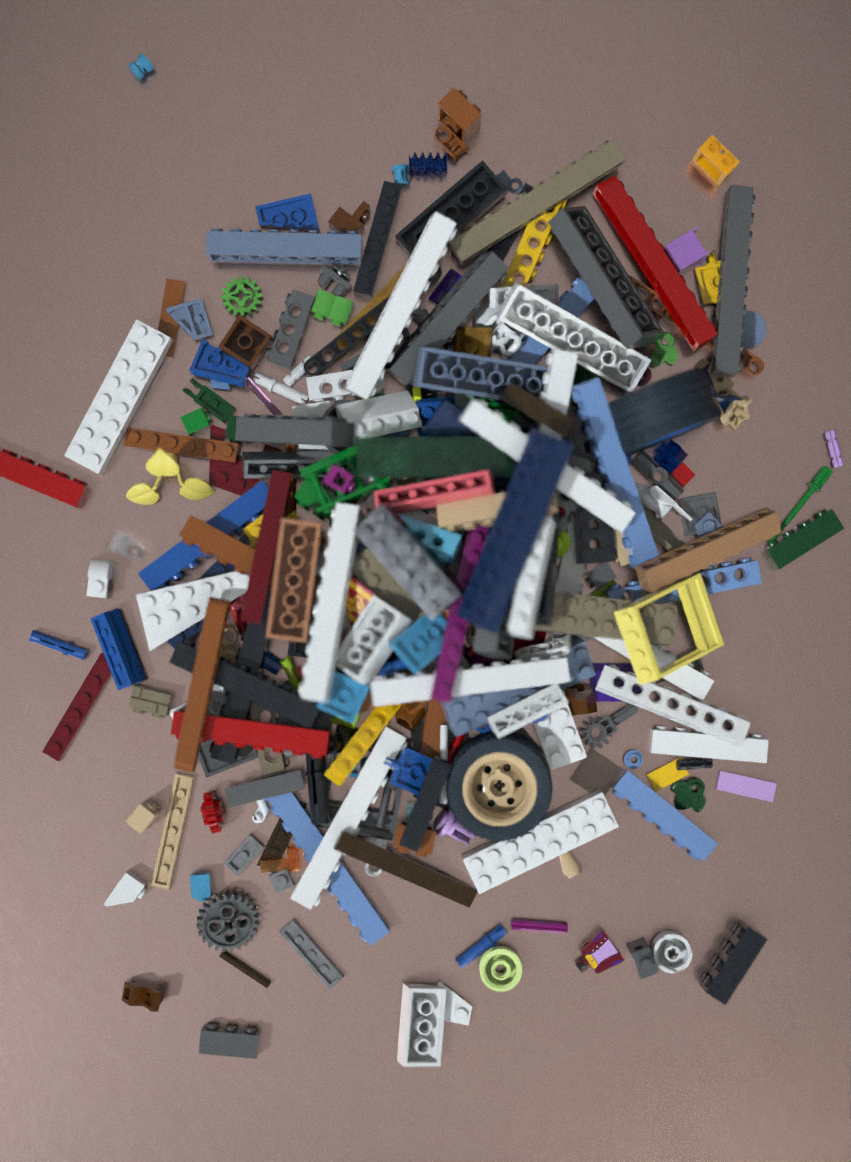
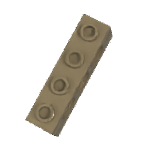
[250,702,289,776]

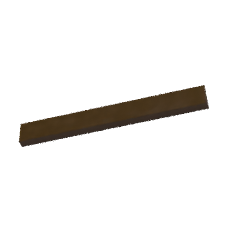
[333,831,478,908]

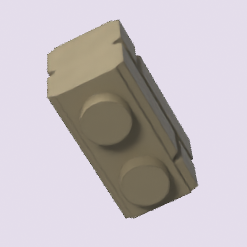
[129,684,174,719]

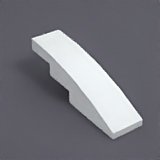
[490,284,559,308]

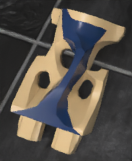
[696,359,753,430]

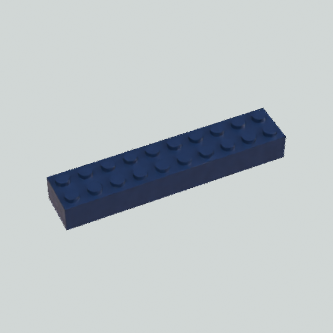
[456,428,574,633]

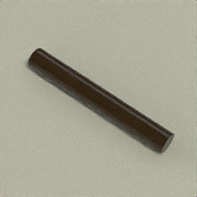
[219,951,271,988]

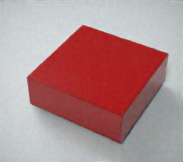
[669,462,695,488]

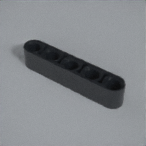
[399,755,453,852]

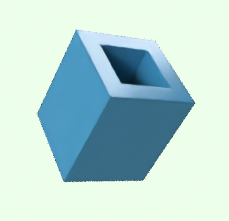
[190,872,213,901]

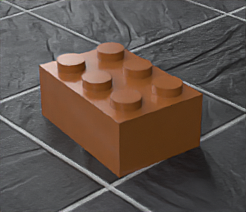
[437,87,482,144]

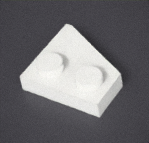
[437,980,472,1026]

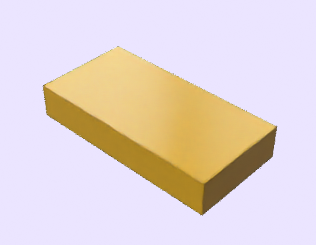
[646,757,689,792]

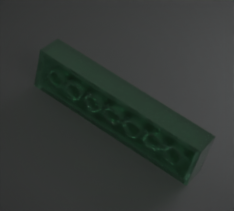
[355,436,515,478]

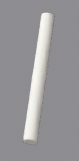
[440,725,448,804]

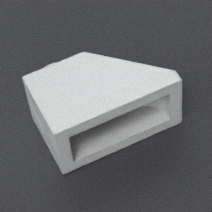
[104,870,147,907]

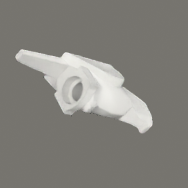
[634,482,692,522]

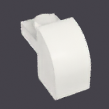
[86,558,114,598]

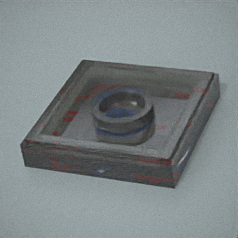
[570,748,623,797]

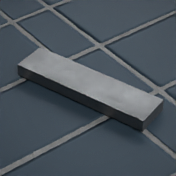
[279,918,344,990]

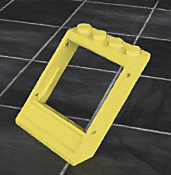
[614,572,725,685]

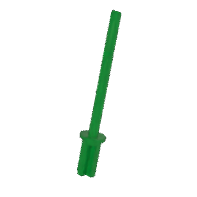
[768,465,834,544]

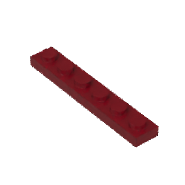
[42,653,111,762]

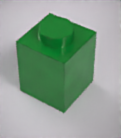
[180,408,212,436]

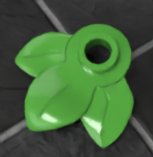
[640,332,678,367]

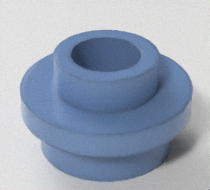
[624,750,643,769]

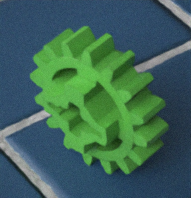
[221,275,263,317]

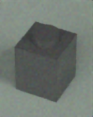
[585,562,616,590]

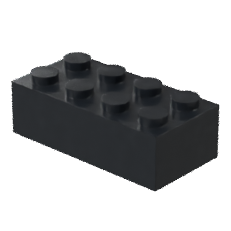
[700,920,768,1005]

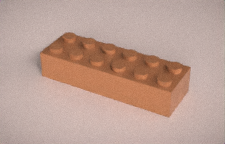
[266,518,322,642]

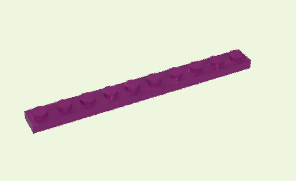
[430,525,488,704]

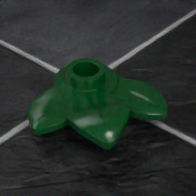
[670,778,706,813]

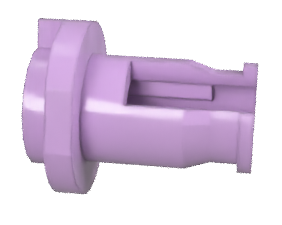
[434,808,475,846]

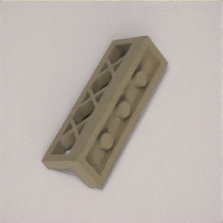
[641,503,686,552]

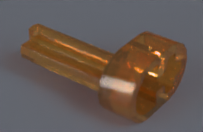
[259,845,299,873]

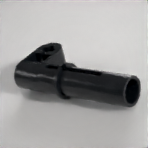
[305,734,345,825]

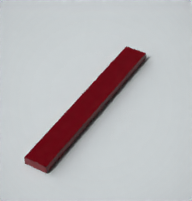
[240,470,292,624]

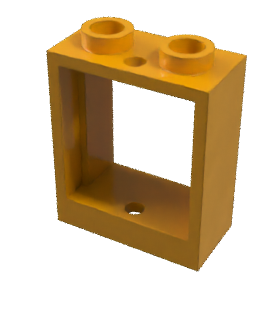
[692,135,740,187]

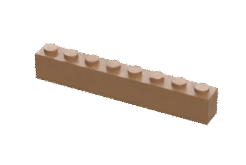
[635,507,781,592]

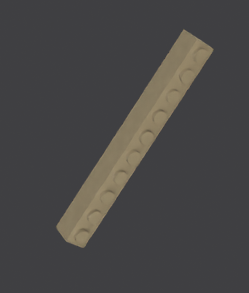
[450,140,626,265]

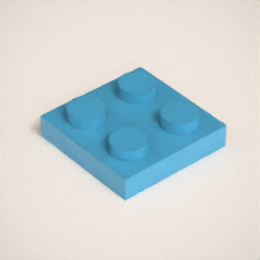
[316,671,370,724]

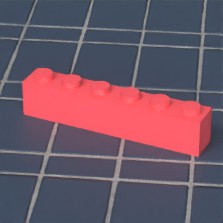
[374,470,496,514]

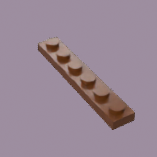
[124,427,240,463]

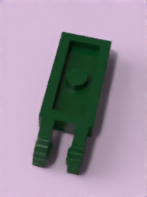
[183,378,236,424]

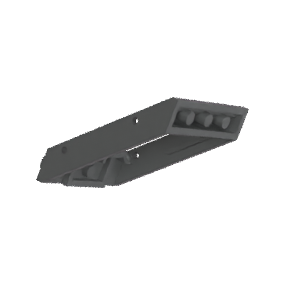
[317,724,412,841]

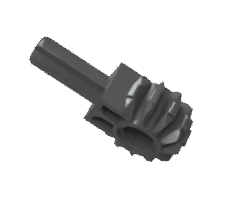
[580,704,638,749]

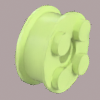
[479,946,522,992]

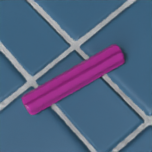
[511,919,568,934]

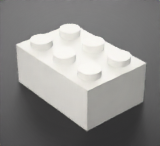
[530,704,587,770]

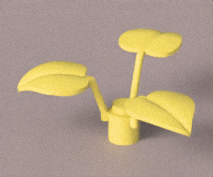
[126,448,215,505]

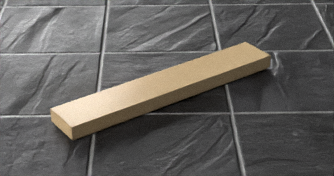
[150,772,195,890]

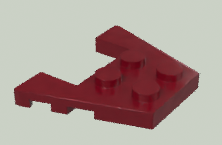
[209,424,282,496]

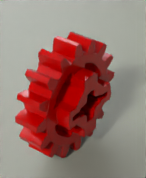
[200,791,225,834]

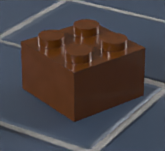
[218,315,273,371]

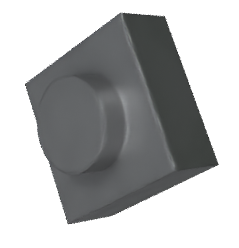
[268,867,294,894]

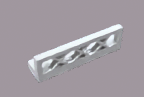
[487,684,568,739]

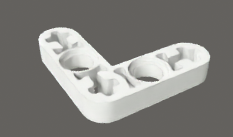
[514,633,572,663]

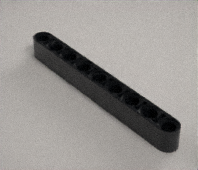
[303,266,442,377]

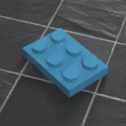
[389,614,447,675]

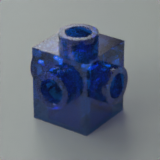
[653,439,688,474]

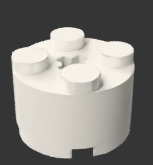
[651,930,692,973]

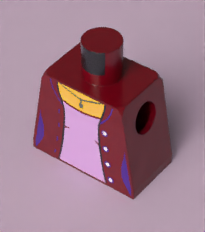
[575,928,624,974]

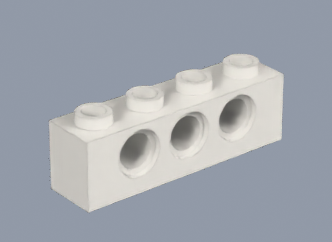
[306,370,386,403]

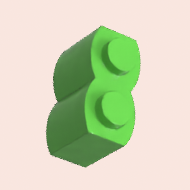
[310,289,355,327]

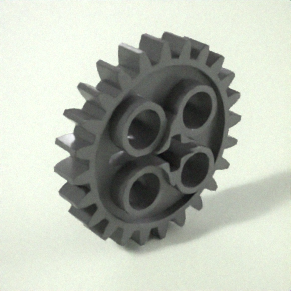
[196,891,259,952]

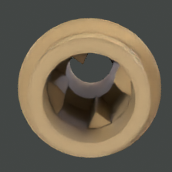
[560,851,582,879]

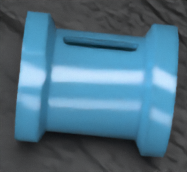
[391,164,410,187]

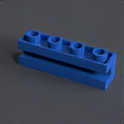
[90,608,146,690]

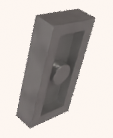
[224,834,264,876]

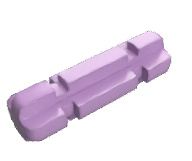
[825,430,844,467]

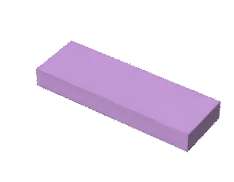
[716,771,777,802]

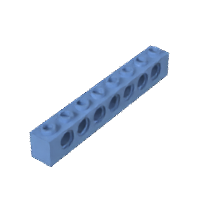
[605,557,762,604]

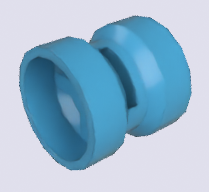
[127,53,154,80]

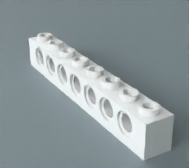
[595,665,750,747]

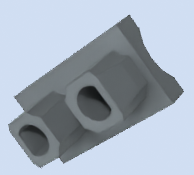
[317,264,352,297]

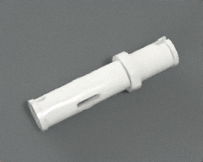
[252,371,309,405]

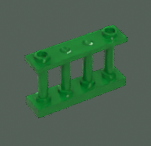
[300,439,392,516]

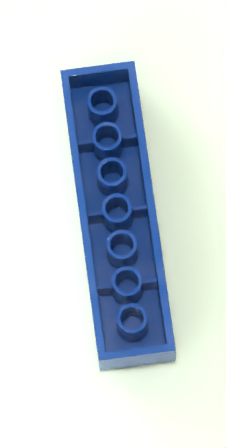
[137,480,269,590]

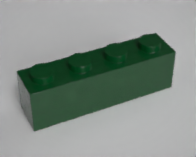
[764,508,844,570]

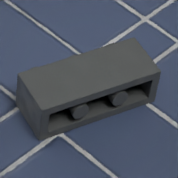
[199,1024,260,1059]

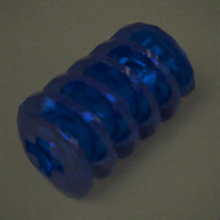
[409,152,447,177]

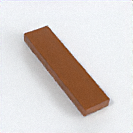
[158,278,186,357]

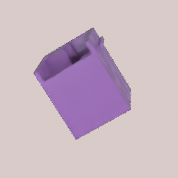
[664,227,712,274]

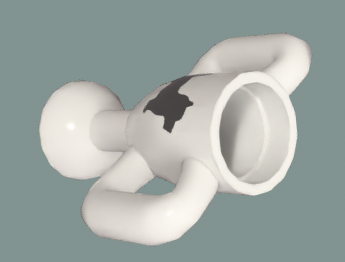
[482,313,522,358]

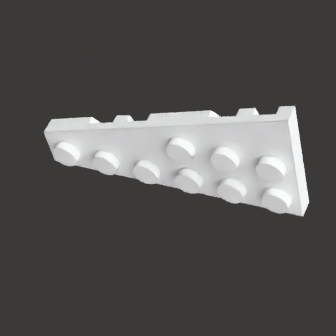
[136,571,250,651]

